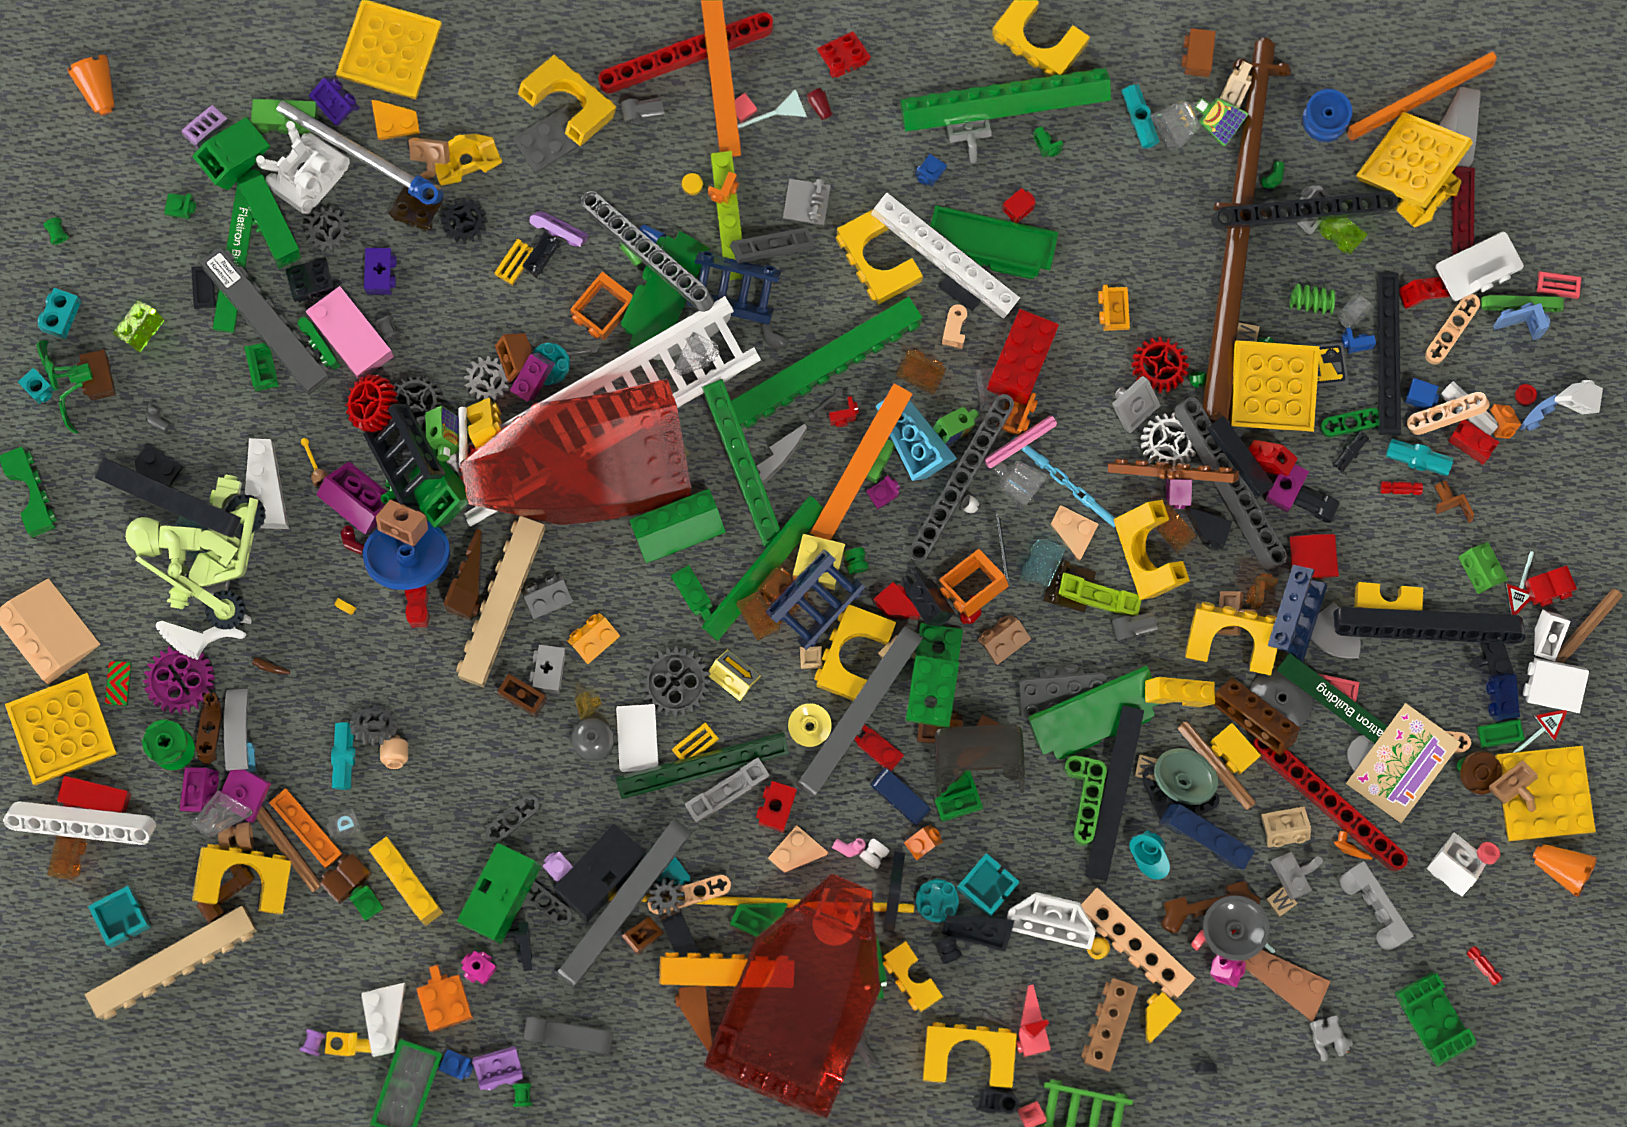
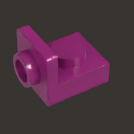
[866,475,900,510]

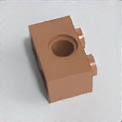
[376,499,428,547]

